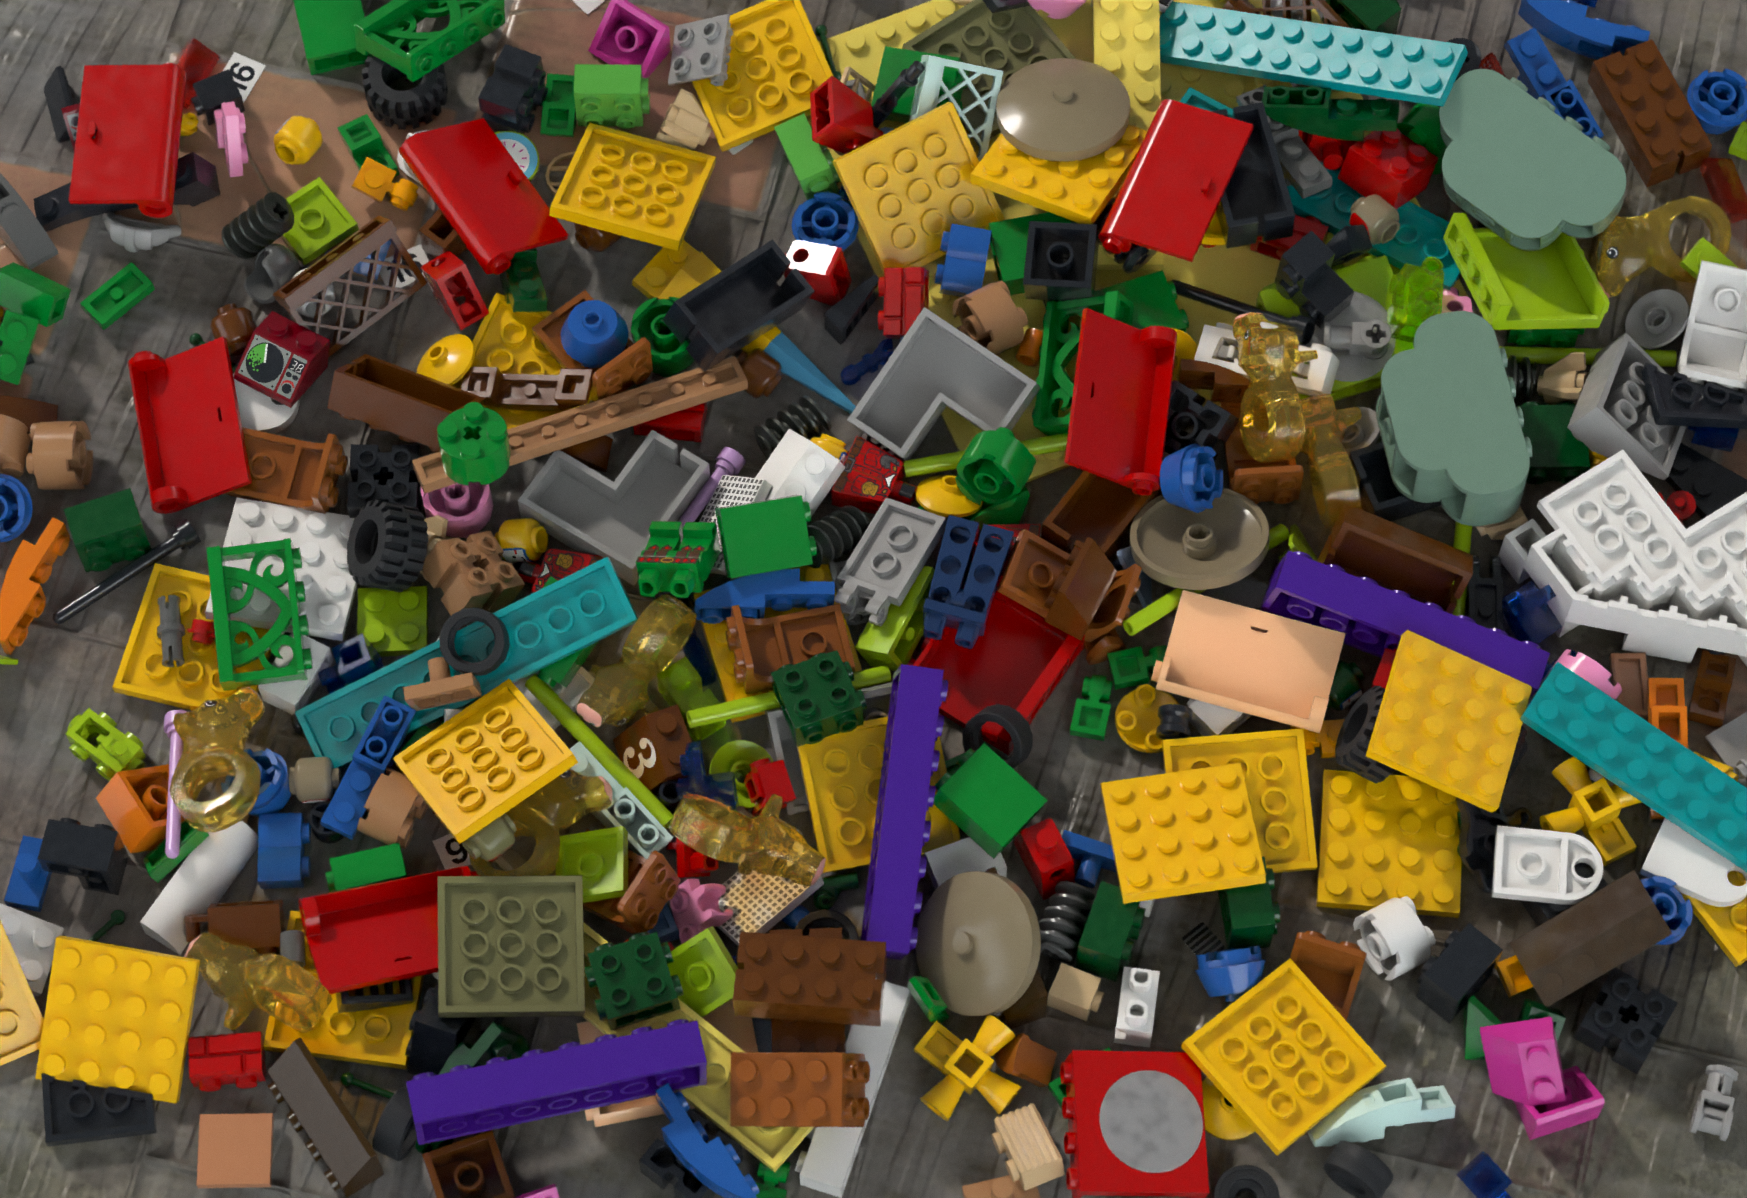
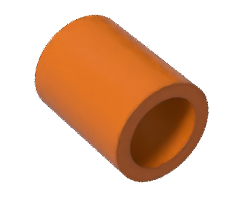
[1015,328,1043,367]

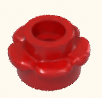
[187,619,216,645]

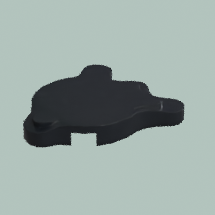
[1456,798,1532,893]

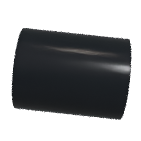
[657,780,684,815]

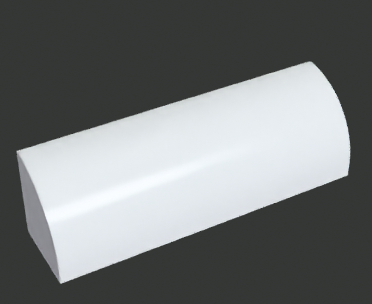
[140,808,258,955]

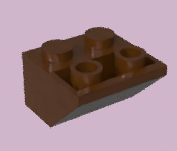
[1044,537,1117,640]

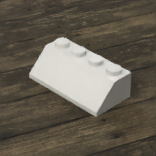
[755,429,845,524]

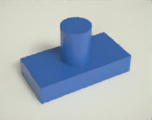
[1062,830,1117,888]
[4,835,52,912]

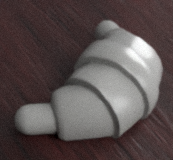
[102,212,182,252]

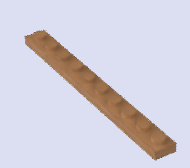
[412,356,748,494]

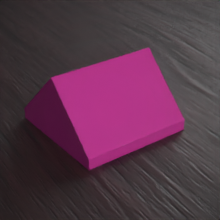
[588,0,671,78]
[1514,1066,1605,1140]

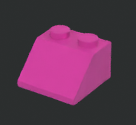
[1480,1016,1566,1106]

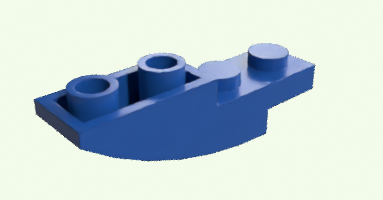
[1518,0,1650,60]
[1504,27,1604,139]
[694,568,835,624]
[320,695,416,840]
[655,1083,760,1198]

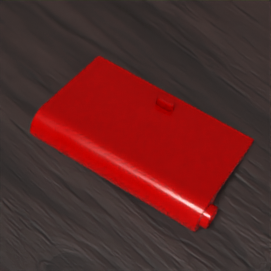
[69,63,187,218]
[1099,99,1254,262]
[399,118,569,275]
[1065,308,1177,496]
[128,336,252,514]
[299,865,478,996]

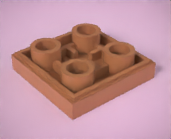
[197,1113,274,1188]

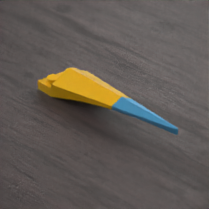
[632,239,856,414]

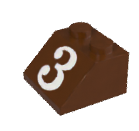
[613,704,702,797]

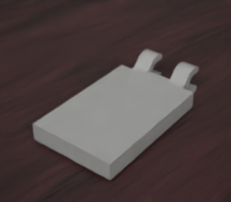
[834,498,947,626]

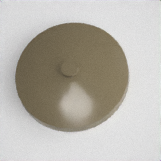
[996,58,1130,161]
[1130,488,1269,590]
[916,871,1041,1016]

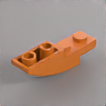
[0,517,70,655]
[1647,678,1688,819]

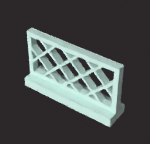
[909,55,1003,162]

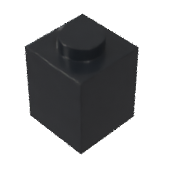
[190,69,245,126]

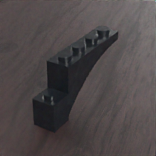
[33,152,220,232]

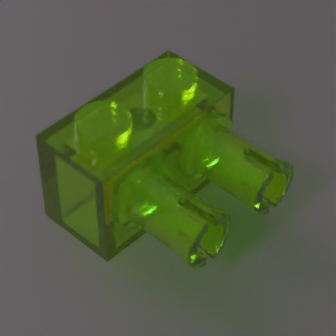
[1387,256,1444,343]

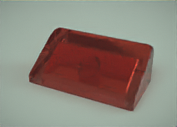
[174,38,220,109]
[1700,158,1747,225]

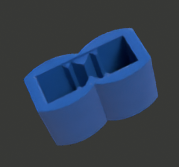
[934,224,992,297]
[257,813,311,889]

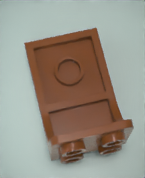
[532,290,653,402]
[1219,395,1304,504]
[224,427,348,514]
[996,529,1142,642]
[725,604,855,694]
[583,829,681,935]
[1290,931,1367,1021]
[730,1052,870,1127]

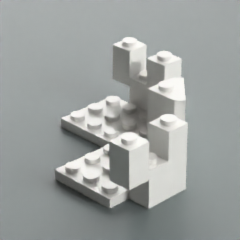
[1498,450,1747,666]

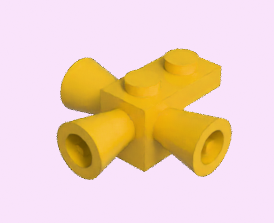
[1539,756,1642,866]
[914,1014,1022,1121]

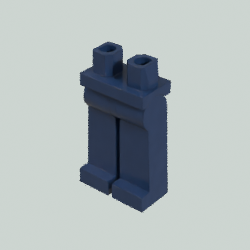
[923,515,1014,649]

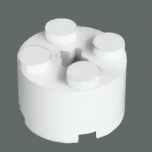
[1353,896,1436,981]

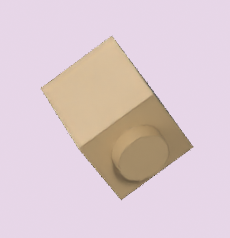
[1047,963,1105,1021]

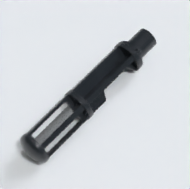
[872,61,925,128]

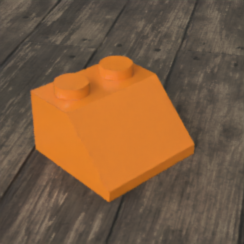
[96,764,203,854]

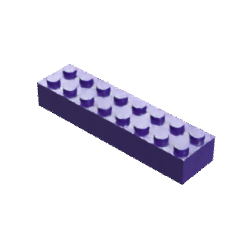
[1259,550,1550,699]
[860,664,948,960]
[406,1019,707,1145]

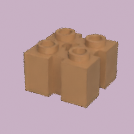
[422,530,525,615]

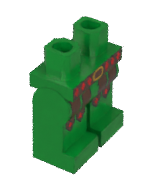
[636,521,721,598]

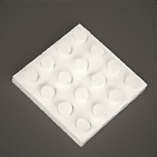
[205,498,357,641]

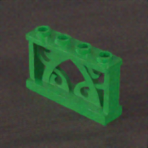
[354,0,505,82]
[1032,291,1134,436]
[206,538,313,691]

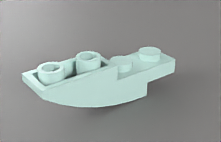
[563,741,673,859]
[1307,1078,1456,1147]

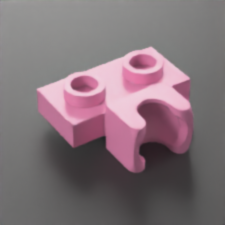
[213,102,248,177]
[669,879,733,944]

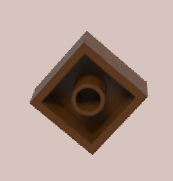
[422,1130,515,1198]

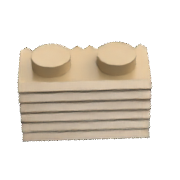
[991,1103,1065,1191]

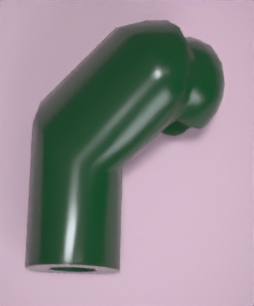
[813,871,859,910]

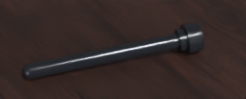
[1171,280,1315,345]
[53,519,201,624]

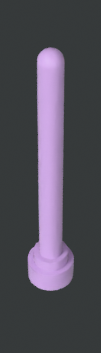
[677,447,746,527]
[164,710,193,859]

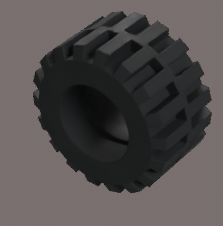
[362,43,448,130]
[347,500,428,592]
[1335,685,1395,783]

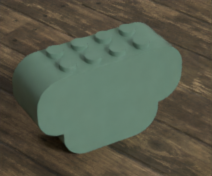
[1439,69,1626,251]
[1376,311,1532,526]

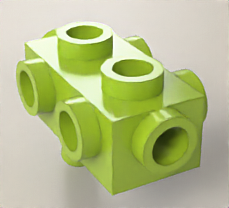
[65,708,146,781]

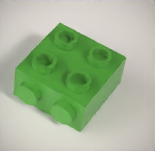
[574,64,650,129]
[774,113,841,200]

